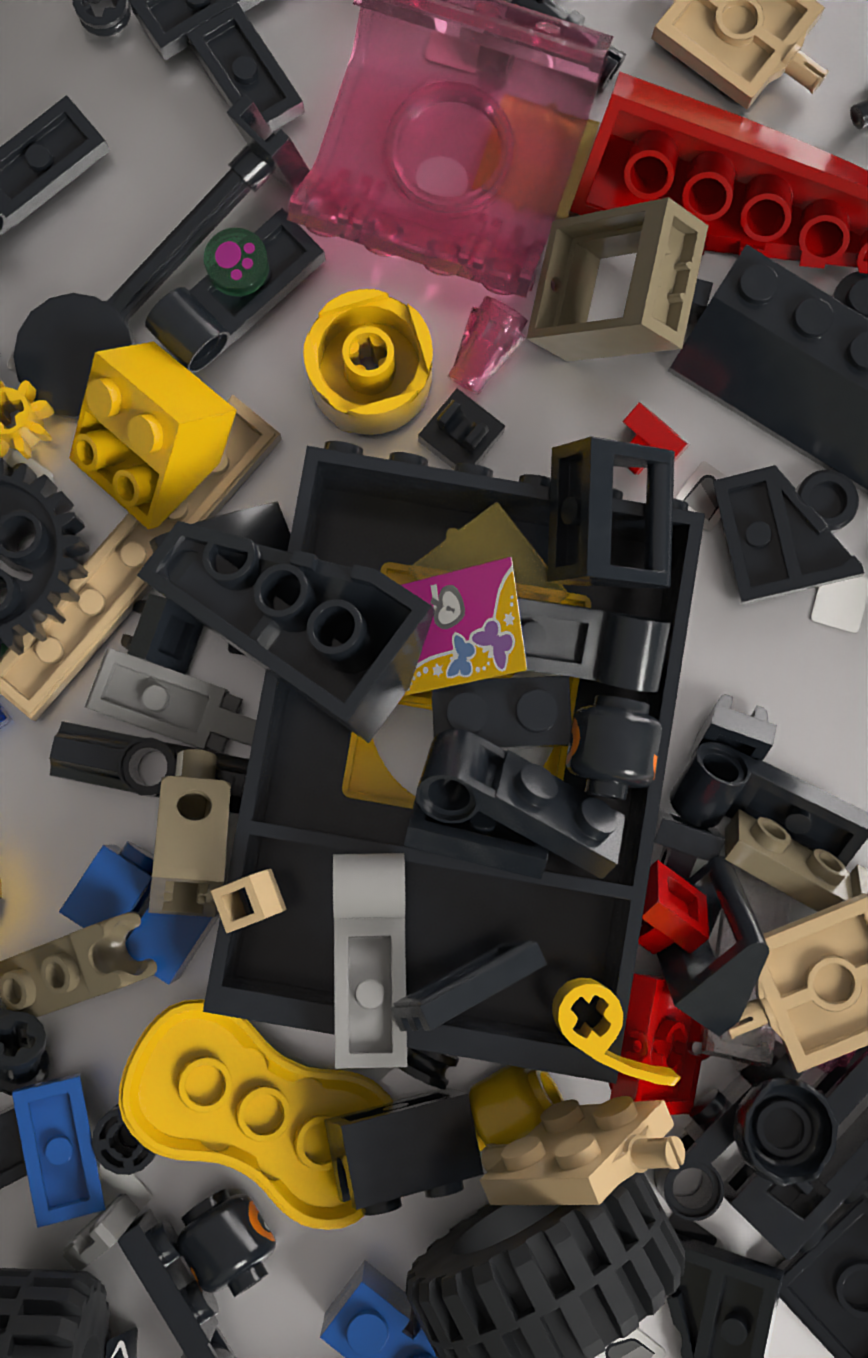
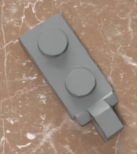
[85,647,256,753]

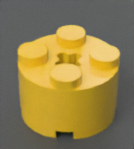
[303,289,433,435]

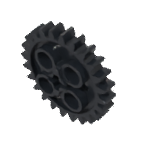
[0,458,90,655]

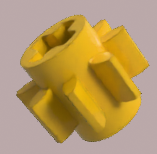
[0,380,54,460]

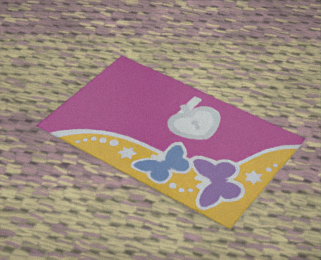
[401,557,527,696]

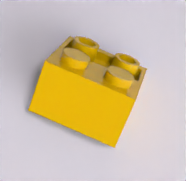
[69,341,237,530]

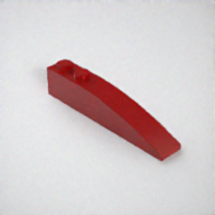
[570,72,868,274]

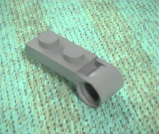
[333,853,407,1069]

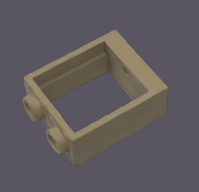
[526,197,708,362]

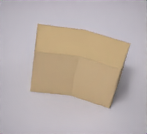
[211,869,287,934]

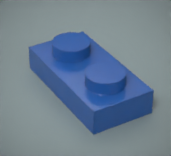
[12,1073,105,1228]

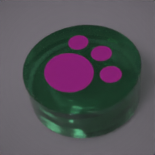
[204,228,269,296]

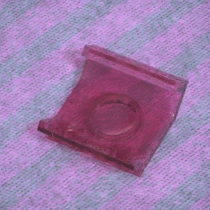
[287,0,614,298]

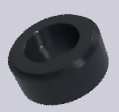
[795,470,859,533]

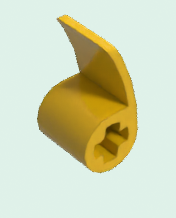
[552,978,681,1086]

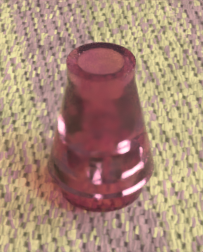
[447,296,528,395]

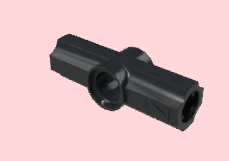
[49,721,249,814]

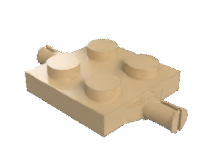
[651,0,829,110]
[728,893,868,1073]
[480,1096,685,1205]

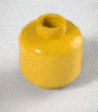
[468,1065,564,1152]

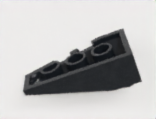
[137,521,435,743]

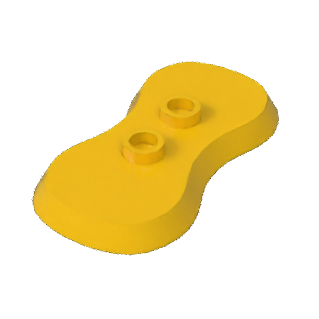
[118,999,394,1230]

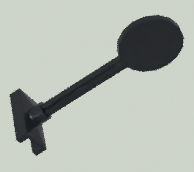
[13,93,314,419]

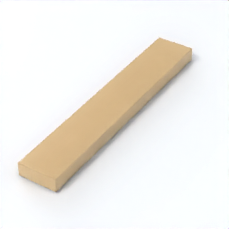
[0,395,282,721]

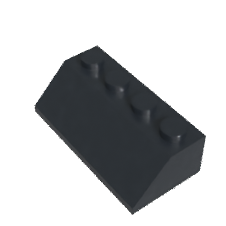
[668,244,868,495]

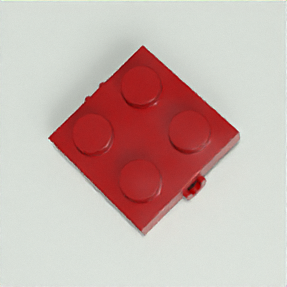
[608,973,712,1115]

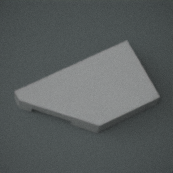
[62,1193,141,1271]

